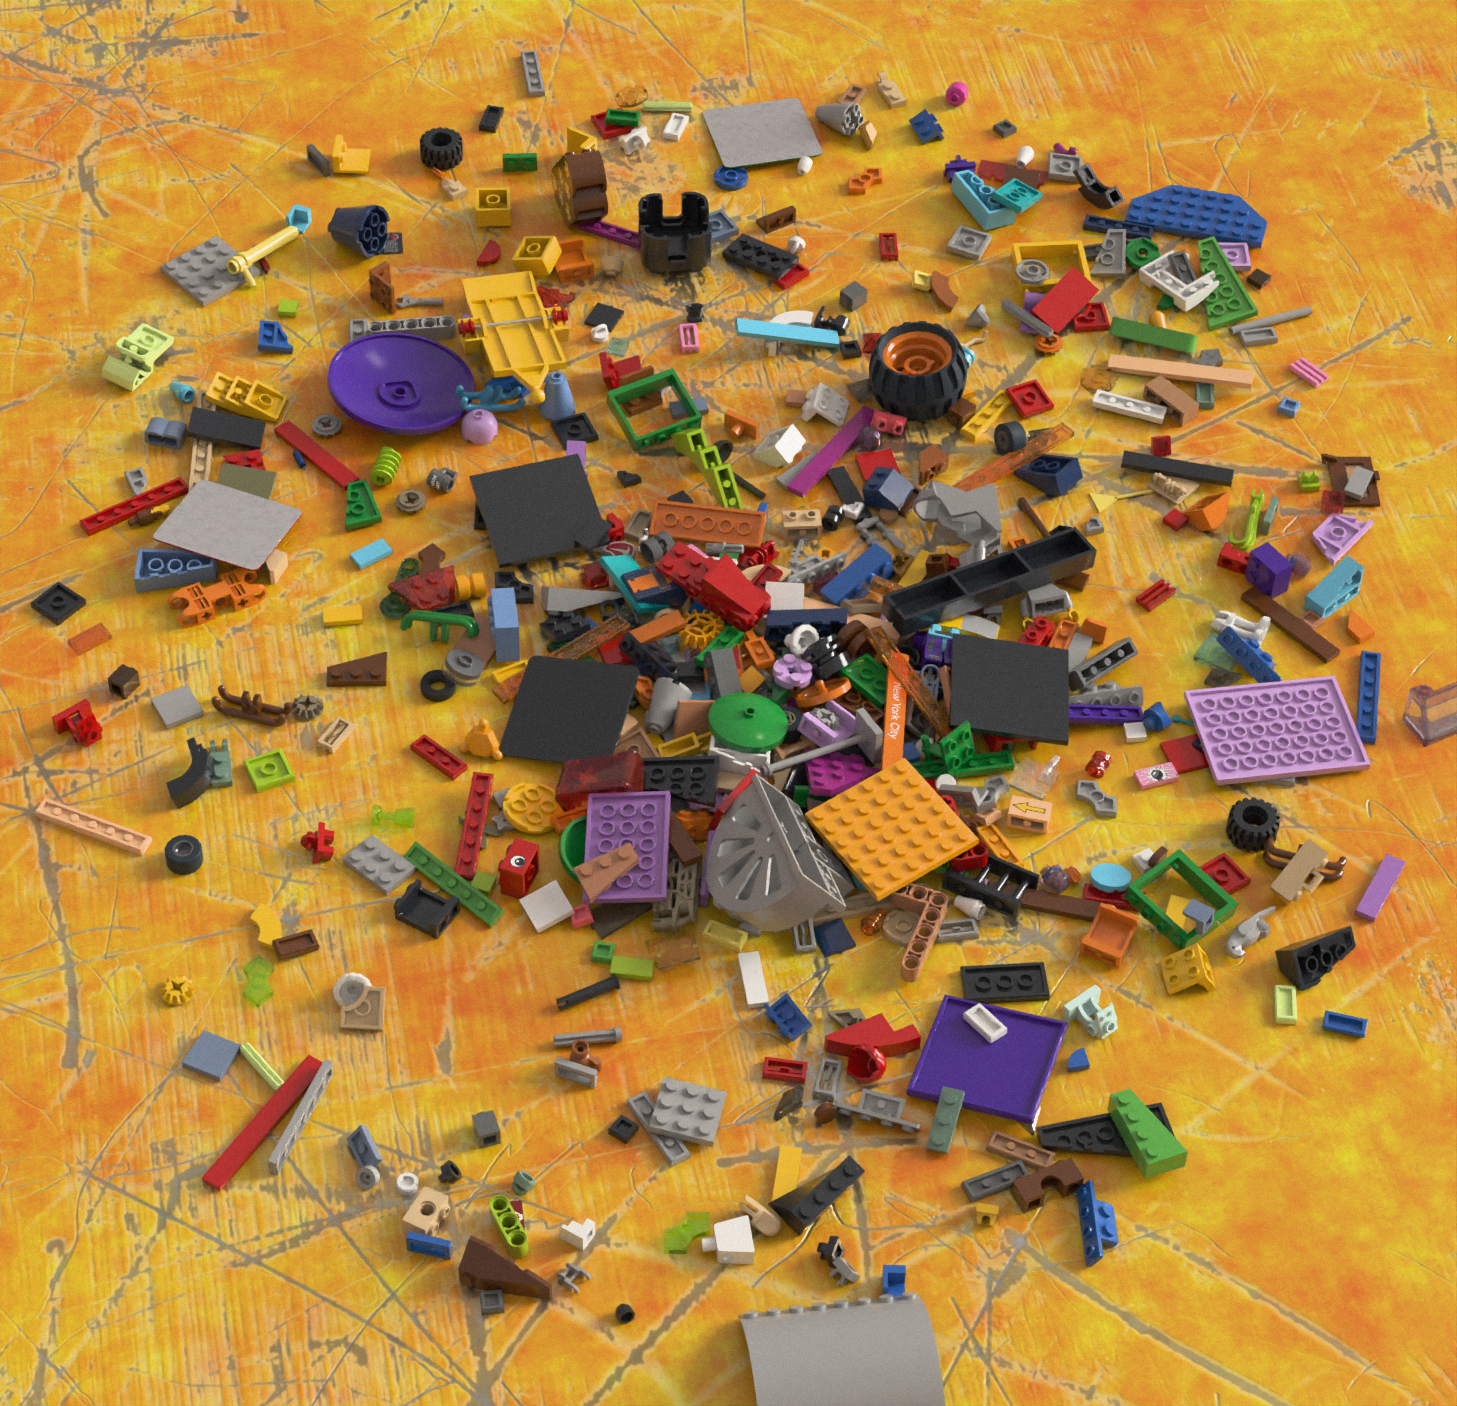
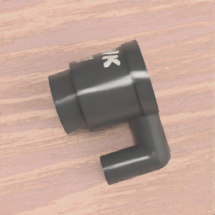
[427,467,458,492]

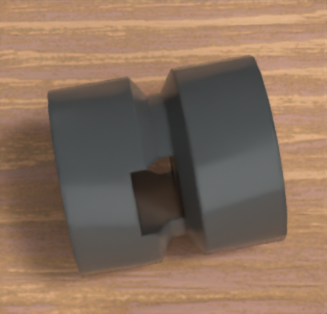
[640,530,675,564]

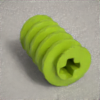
[369,446,402,486]

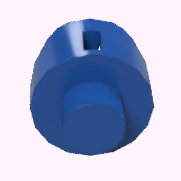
[1143,702,1173,732]

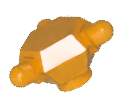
[459,719,503,760]

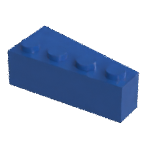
[820,543,895,607]

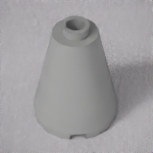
[646,677,692,735]

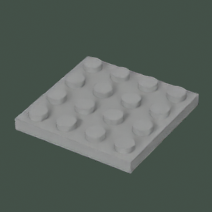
[160,235,260,307]

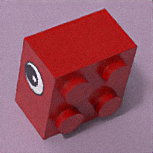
[498,838,540,899]

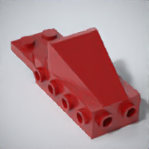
[655,541,771,633]

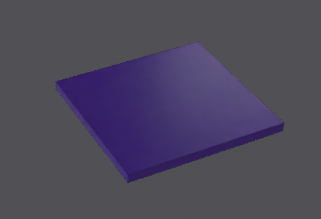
[906,995,1068,1125]

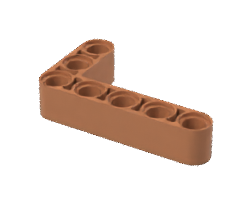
[889,883,948,983]

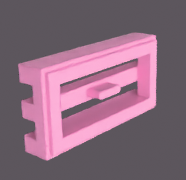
[678,323,700,353]
[1290,357,1329,388]

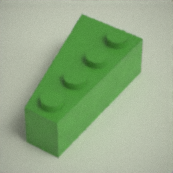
[1107,1089,1188,1179]

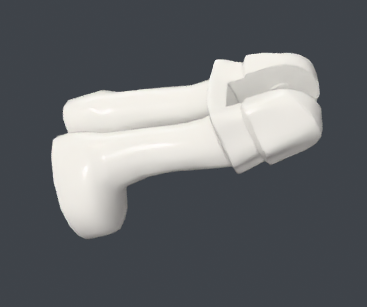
[1211,611,1271,648]

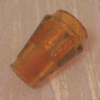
[860,907,886,936]

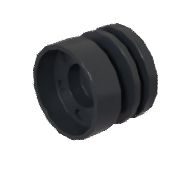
[800,634,853,681]

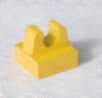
[976,1202,999,1226]

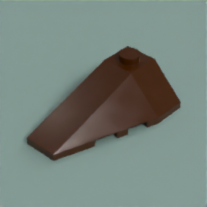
[458,1235,552,1300]

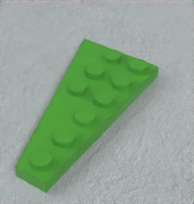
[1198,236,1258,331]

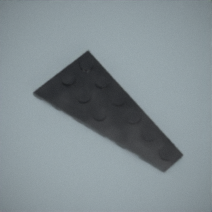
[597,755,720,808]
[1036,1102,1175,1157]

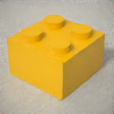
[475,187,511,227]
[512,236,562,276]

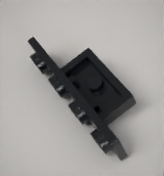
[619,632,678,683]

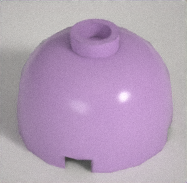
[461,409,498,445]

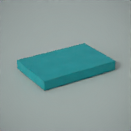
[991,178,1043,214]

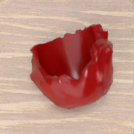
[846,1043,887,1083]

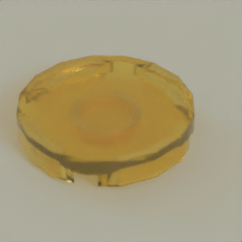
[615,85,649,108]
[1080,364,1116,393]

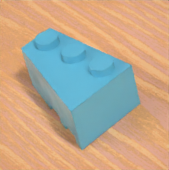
[1304,555,1365,619]

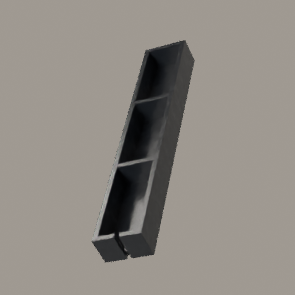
[881,527,1097,637]

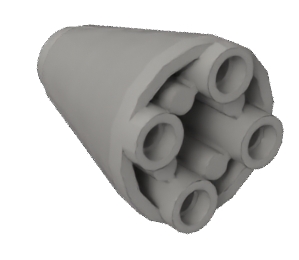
[815,102,864,137]

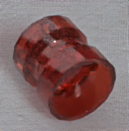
[1085,751,1112,779]

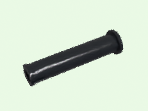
[556,974,620,1012]

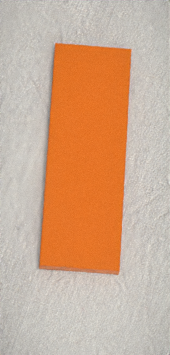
[649,499,767,550]

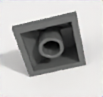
[904,695,939,741]

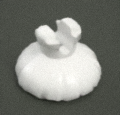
[784,624,819,662]
[333,972,372,1006]

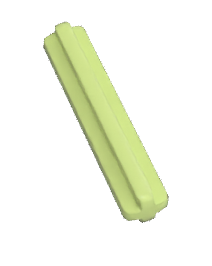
[643,101,692,112]
[240,1042,284,1091]

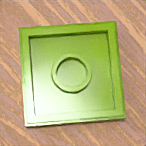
[243,748,295,793]

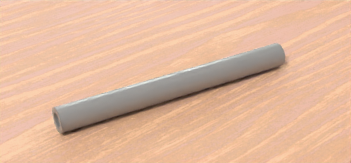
[1229,306,1312,335]

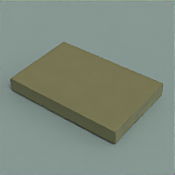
[217,463,278,500]

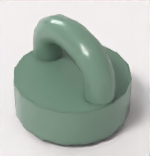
[512,1170,536,1195]

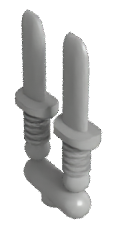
[856,516,906,554]

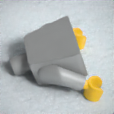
[1020,583,1080,632]

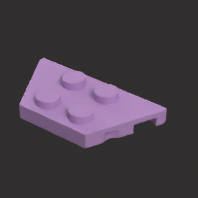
[1311,513,1374,565]

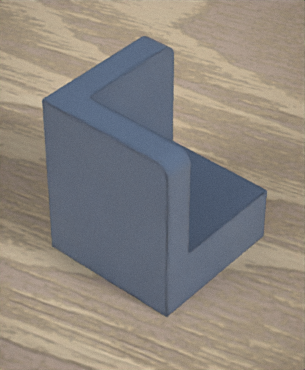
[1183,899,1215,936]

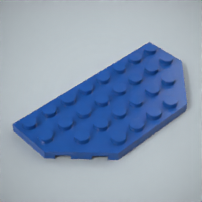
[1125,185,1267,248]

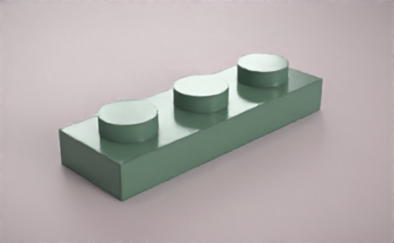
[926,1086,965,1155]

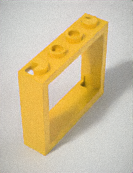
[1011,240,1092,299]

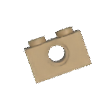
[402,1186,450,1236]

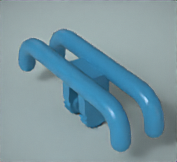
[455,385,526,412]

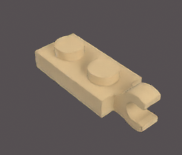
[877,71,907,109]

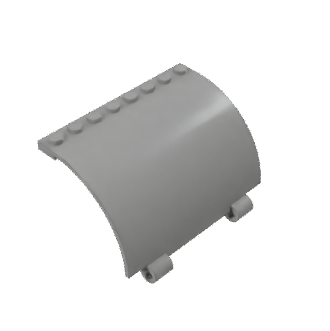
[738,1292,945,1406]

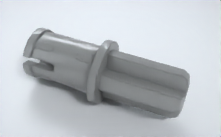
[706,542,744,555]

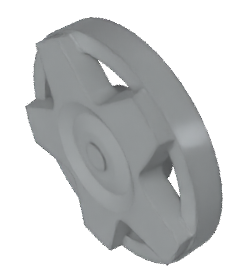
[1016,259,1049,285]

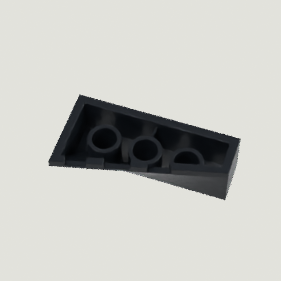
[768,1155,865,1236]

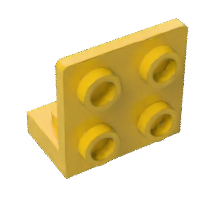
[567,127,597,154]
[332,135,371,174]
[1160,943,1216,995]

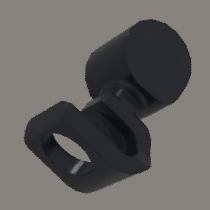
[814,306,850,336]

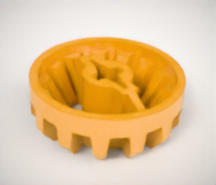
[674,609,725,657]

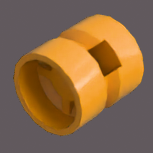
[455,572,486,601]

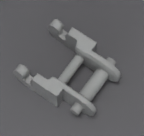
[557,1263,591,1294]

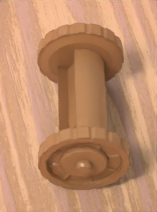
[770,734,818,772]

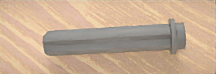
[553,1026,622,1047]

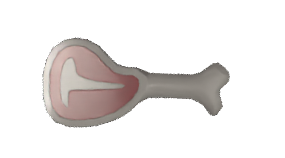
[580,541,636,559]

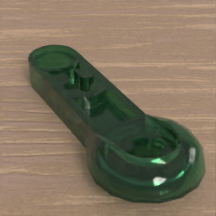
[379,558,419,620]

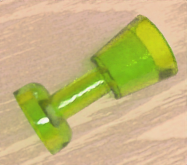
[372,805,415,828]

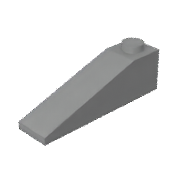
[541,586,624,615]

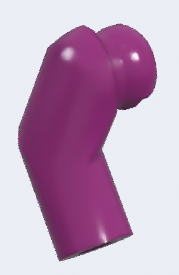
[1053,143,1078,156]

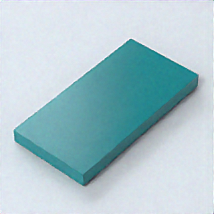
[598,555,670,613]

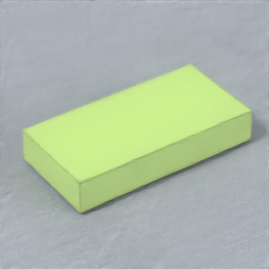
[1273,985,1297,1025]

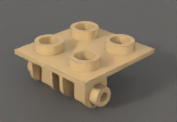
[1148,473,1200,505]

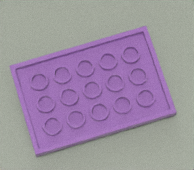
[582,791,671,904]

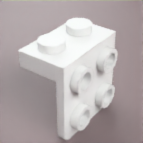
[801,382,849,427]

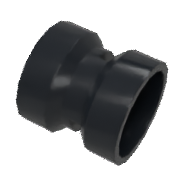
[821,505,845,531]

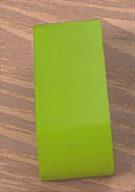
[489,1195,529,1259]

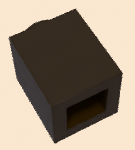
[107,664,140,699]

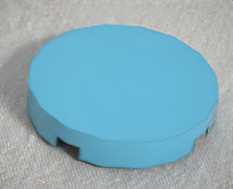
[1090,863,1131,893]

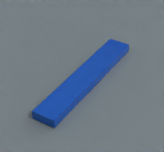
[1356,651,1381,745]

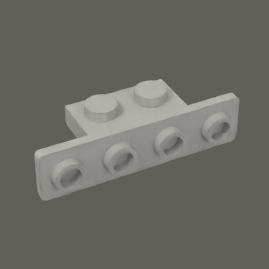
[786,551,847,585]
[1069,681,1143,706]
[834,1088,921,1133]

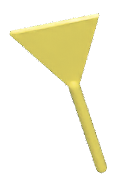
[1089,489,1153,513]

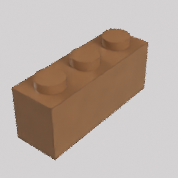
[1143,375,1199,427]

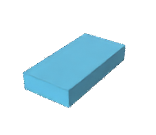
[350,538,393,570]

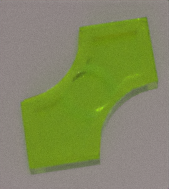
[243,955,274,1007]
[664,1211,710,1254]

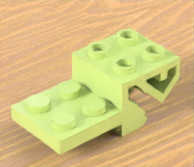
[102,323,174,392]

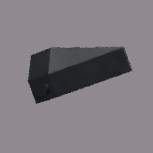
[1275,926,1356,991]

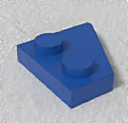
[258,320,293,354]

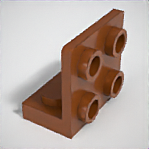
[369,261,396,314]
[620,365,663,417]

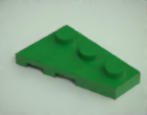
[345,479,382,531]

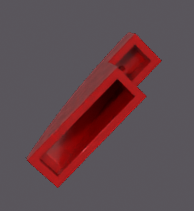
[824,1013,921,1058]

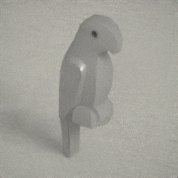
[1224,906,1275,959]

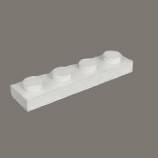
[1092,389,1167,424]

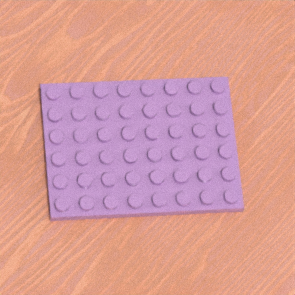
[1184,676,1371,785]

